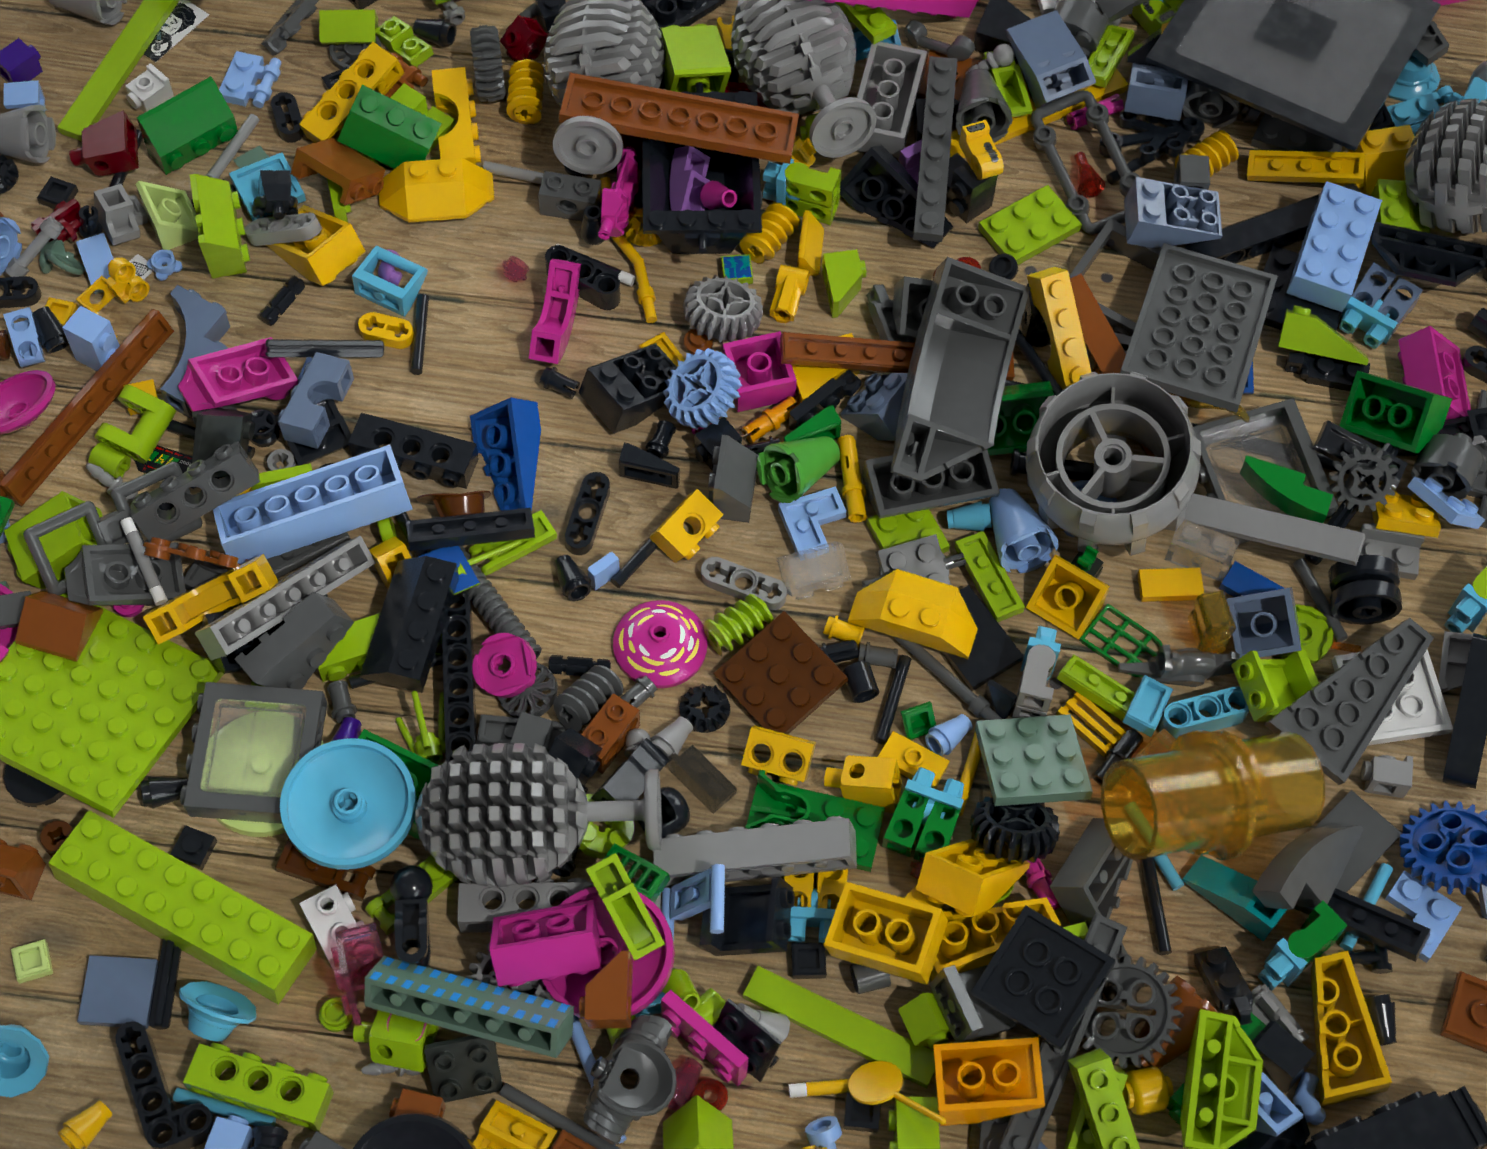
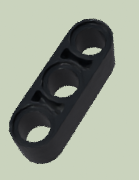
[545,245,621,310]

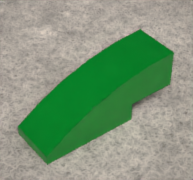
[1240,455,1333,523]

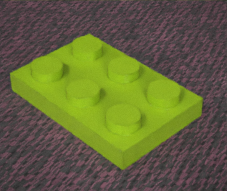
[978,185,1082,265]

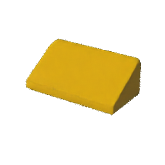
[797,210,824,276]

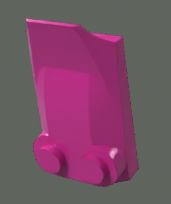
[178,337,298,412]

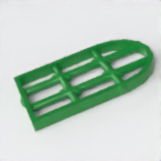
[1079,604,1163,678]

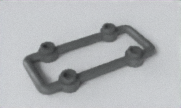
[1031,90,1141,235]

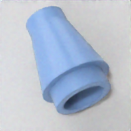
[925,714,973,756]

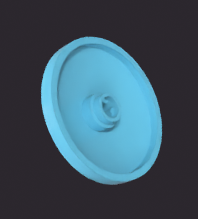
[280,738,417,870]

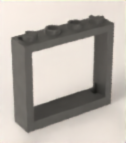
[1069,218,1162,337]

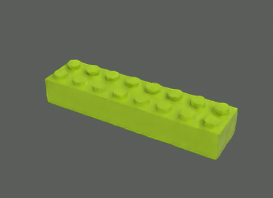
[48,810,317,1005]

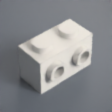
[299,885,371,970]

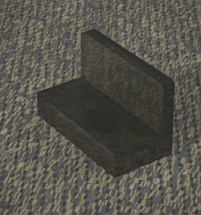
[669,745,737,814]

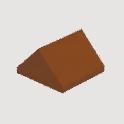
[15,591,103,662]

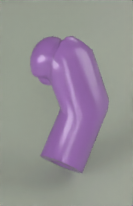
[378,249,403,286]

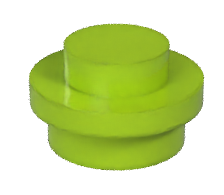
[319,997,354,1032]

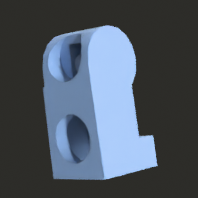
[3,307,45,368]

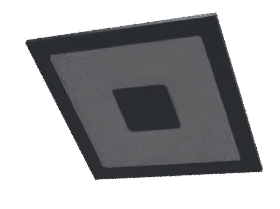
[1145,0,1441,151]

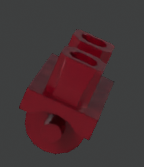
[31,198,81,242]

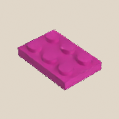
[661,989,748,1087]

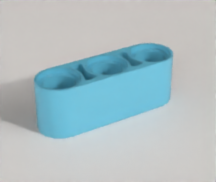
[1158,686,1249,741]

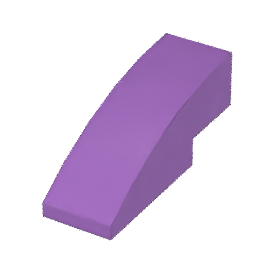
[670,146,710,211]

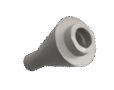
[738,1003,790,1042]

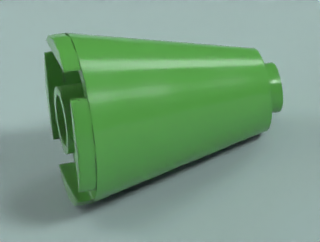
[757,436,840,503]

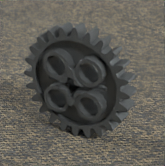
[1082,954,1184,1069]

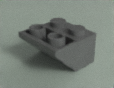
[708,435,758,523]

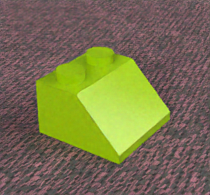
[1371,179,1430,246]

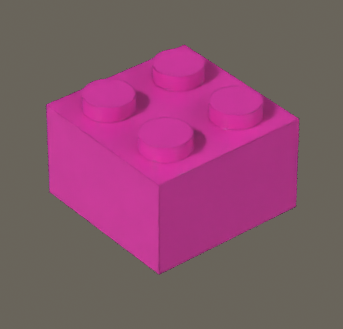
[722,331,797,412]

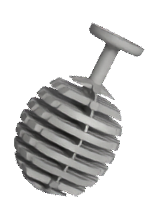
[544,0,665,174]
[731,0,877,158]
[1404,61,1487,234]
[415,743,662,887]

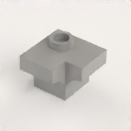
[94,184,148,246]

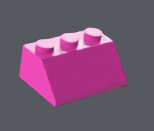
[1398,326,1471,420]
[490,900,601,987]

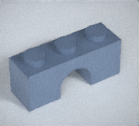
[278,352,354,449]

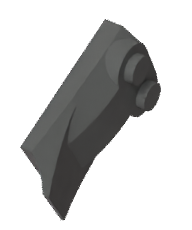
[65,542,186,607]

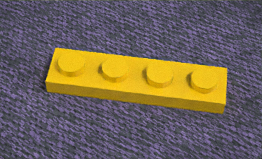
[1247,150,1366,184]

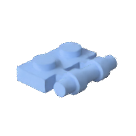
[219,51,282,108]

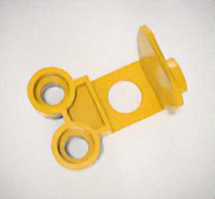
[76,258,150,337]

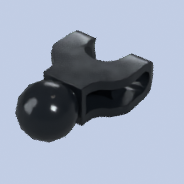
[390,865,433,968]

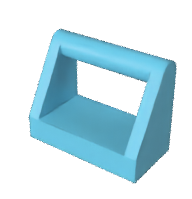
[352,246,428,317]

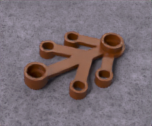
[143,537,250,569]

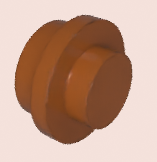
[684,329,713,355]

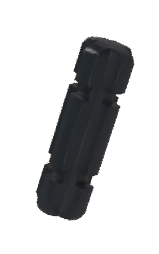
[260,276,305,326]
[548,655,611,676]

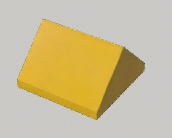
[1026,555,1110,640]

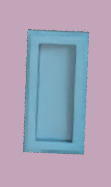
[1122,675,1173,737]

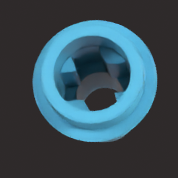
[947,501,992,531]

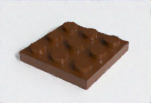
[713,611,848,734]

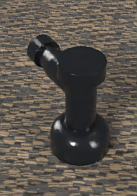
[1348,943,1393,974]

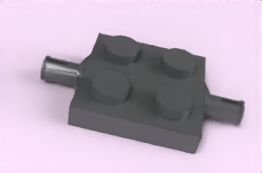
[862,534,966,587]

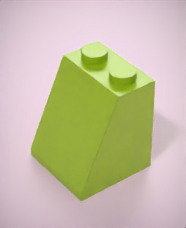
[660,24,731,93]
[4,491,103,589]

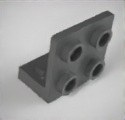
[929,965,1017,1043]

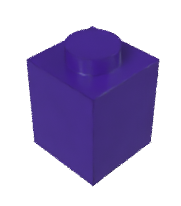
[0,38,43,83]

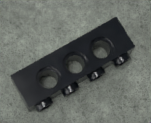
[348,412,479,489]

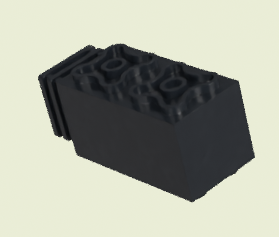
[1301,1086,1487,1149]

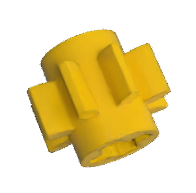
[791,136,816,167]

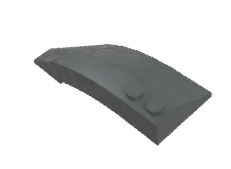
[891,257,1030,483]

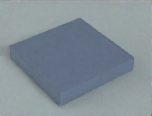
[77,955,159,1029]

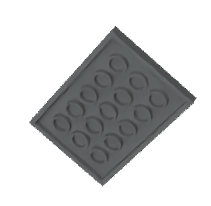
[1120,243,1278,413]

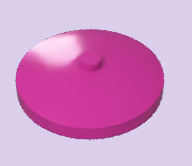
[542,886,675,1019]

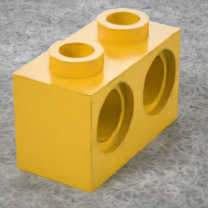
[741,725,816,786]

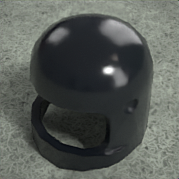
[637,787,690,838]

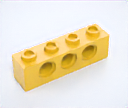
[299,42,405,143]

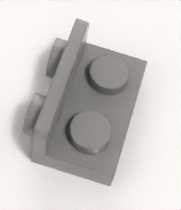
[1359,523,1425,580]

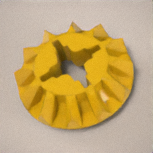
[623,207,662,247]

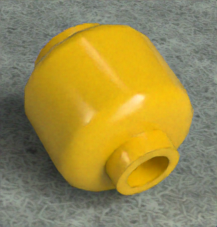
[1122,1066,1174,1115]

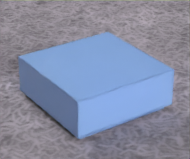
[588,552,620,591]

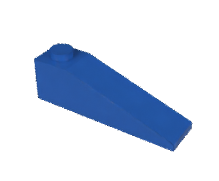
[470,397,541,511]

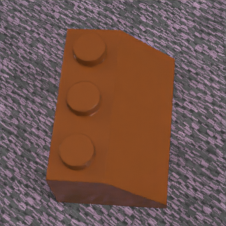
[0,839,46,901]

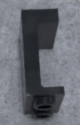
[699,877,795,956]

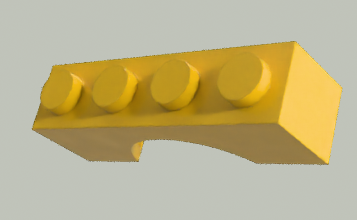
[431,67,482,164]
[1027,267,1091,390]
[143,554,279,645]

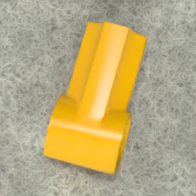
[769,264,810,324]

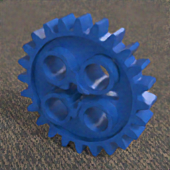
[1399,801,1487,895]

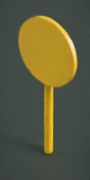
[848,1061,946,1125]

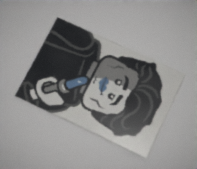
[144,0,209,62]

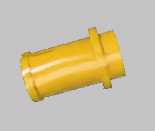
[823,615,865,647]

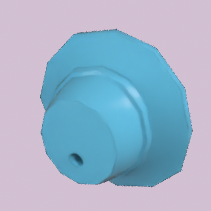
[1388,55,1441,101]
[179,981,257,1042]
[0,1024,50,1098]

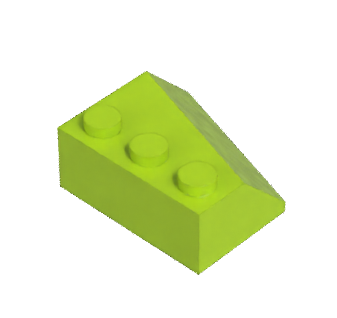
[189,174,250,279]

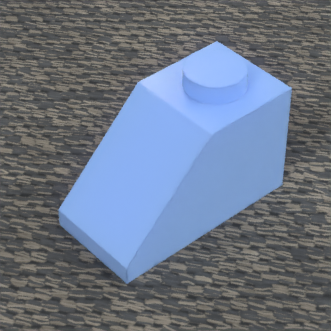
[1256,1072,1303,1137]

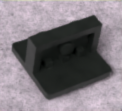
[424,1035,503,1102]

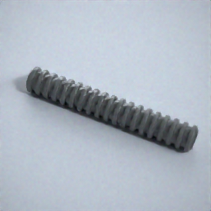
[431,517,542,659]

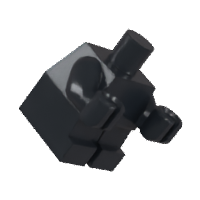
[252,170,298,220]

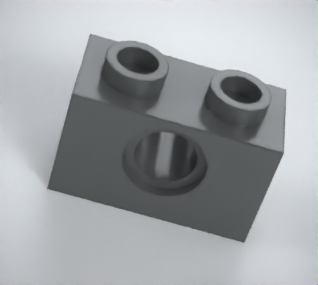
[538,171,602,222]

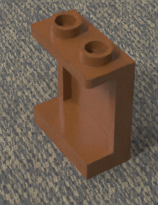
[290,138,386,206]

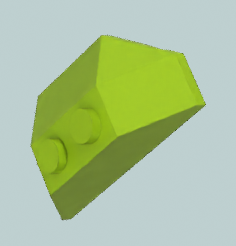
[1180,1009,1263,1149]

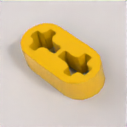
[358,312,414,349]

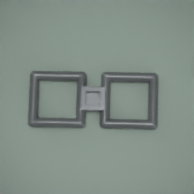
[23,461,203,596]

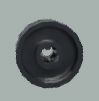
[1328,555,1402,625]

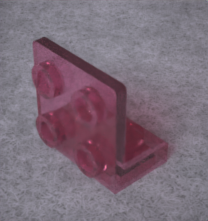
[331,922,384,1026]

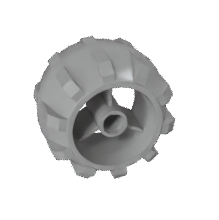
[1026,371,1201,556]

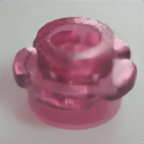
[502,256,530,282]

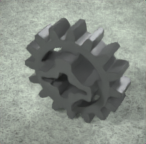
[1329,444,1399,512]

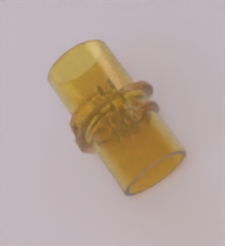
[1101,729,1325,861]

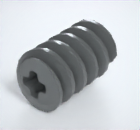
[553,665,624,732]

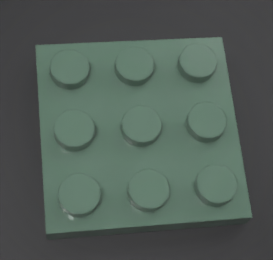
[975,714,1093,806]

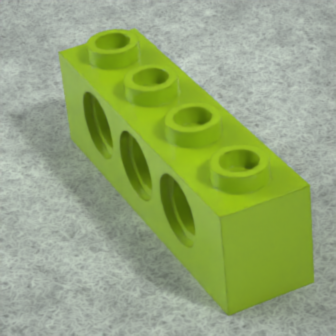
[183,1042,334,1132]
[1067,1048,1140,1149]

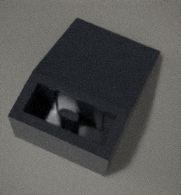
[578,343,677,434]

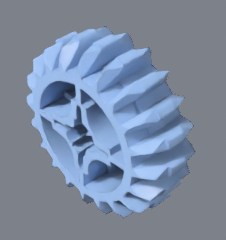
[663,348,743,430]

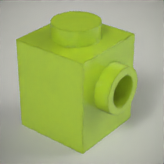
[898,992,952,1049]

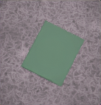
[233,145,269,168]

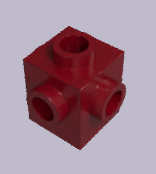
[500,15,548,62]

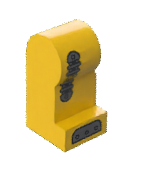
[959,120,1004,180]

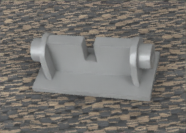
[1251,984,1310,1043]

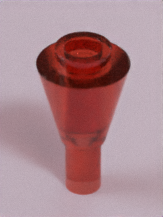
[1074,152,1105,198]

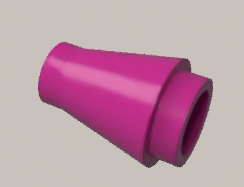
[700,181,737,210]

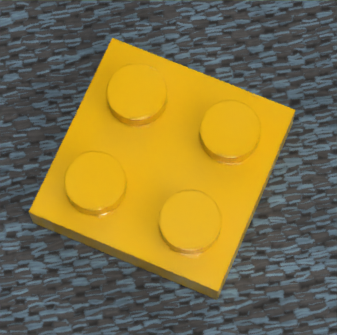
[1371,491,1441,538]

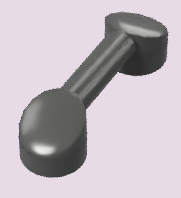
[904,20,975,61]

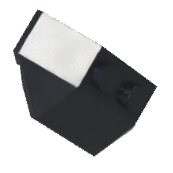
[1371,222,1487,287]

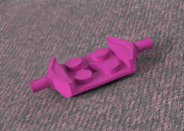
[598,147,639,240]

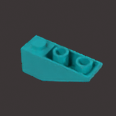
[1182,855,1287,942]

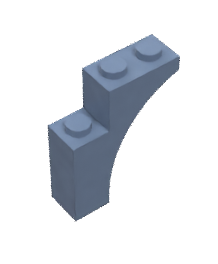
[160,285,230,418]

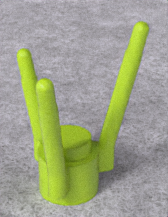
[396,691,445,763]

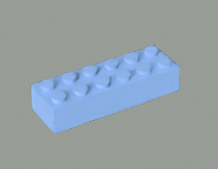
[213,445,412,569]

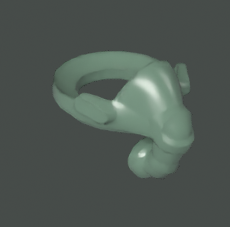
[39,239,85,275]

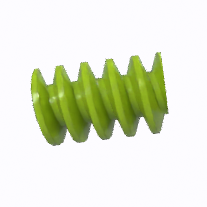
[703,594,774,656]

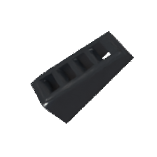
[619,442,680,489]

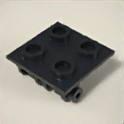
[714,998,782,1082]

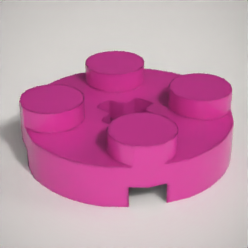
[472,633,537,698]

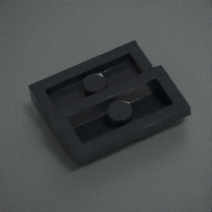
[275,399,351,466]

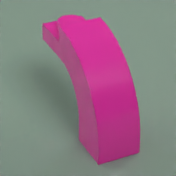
[529,258,581,364]

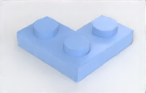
[1407,477,1485,529]
[778,486,847,561]
[1385,870,1462,963]

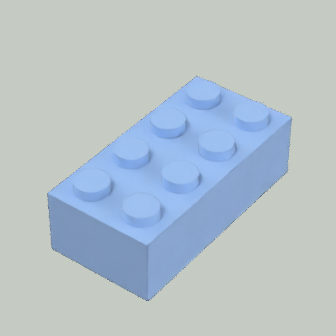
[1286,181,1382,312]

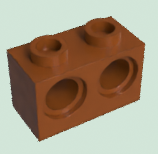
[581,693,640,774]

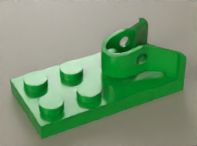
[745,770,885,872]

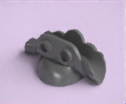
[583,1015,677,1145]

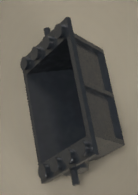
[642,82,762,254]

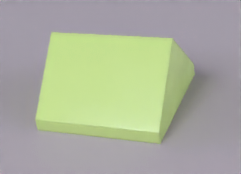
[135,181,199,250]

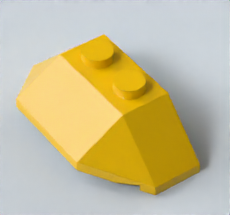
[379,158,495,223]
[848,569,978,659]

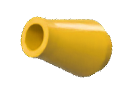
[58,1100,113,1149]

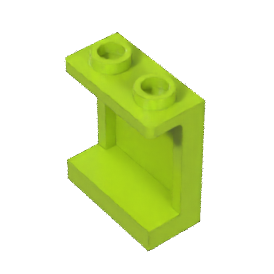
[1231,650,1319,722]

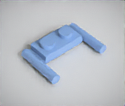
[661,864,725,941]

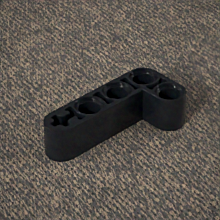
[115,1021,216,1149]

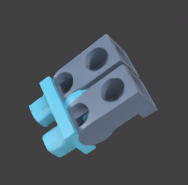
[1339,262,1423,349]

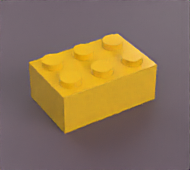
[824,882,948,985]

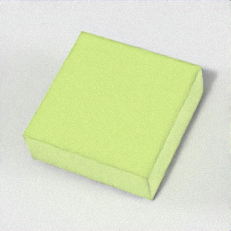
[11,939,53,983]

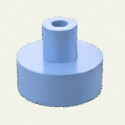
[805,1116,842,1149]

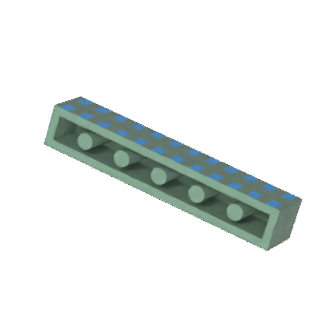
[364,956,574,1058]

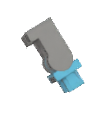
[1012,626,1061,718]

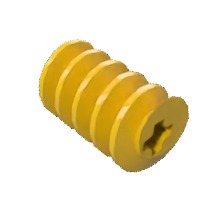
[506,59,544,125]
[1175,130,1239,177]
[740,202,800,264]

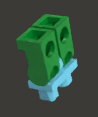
[882,767,964,862]
[1258,900,1348,991]

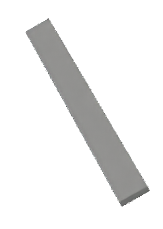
[1117,481,1366,566]

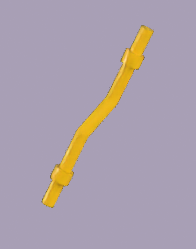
[600,177,657,323]

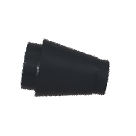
[413,19,456,47]
[580,205,604,245]
[32,306,69,353]
[554,555,591,601]
[140,777,188,809]
[1364,994,1397,1046]

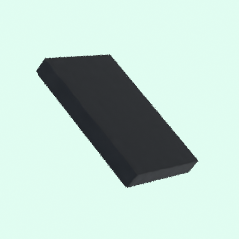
[941,585,1024,691]

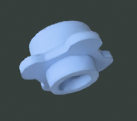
[147,250,182,280]

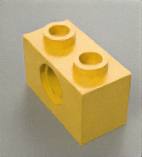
[649,489,724,563]

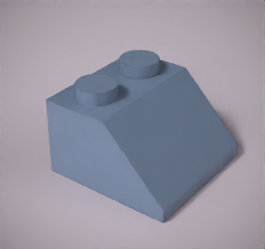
[1226,587,1301,658]

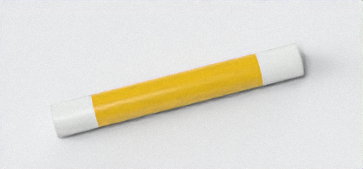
[788,1079,849,1098]

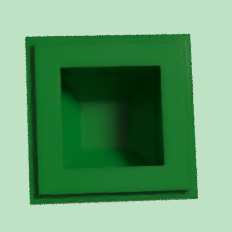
[900,701,936,740]

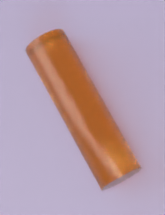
[1331,641,1361,653]

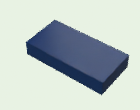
[1219,561,1284,597]

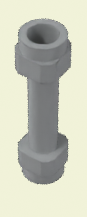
[5,216,64,277]

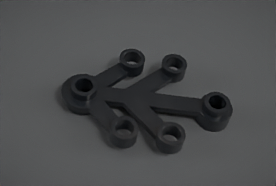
[1099,111,1205,162]

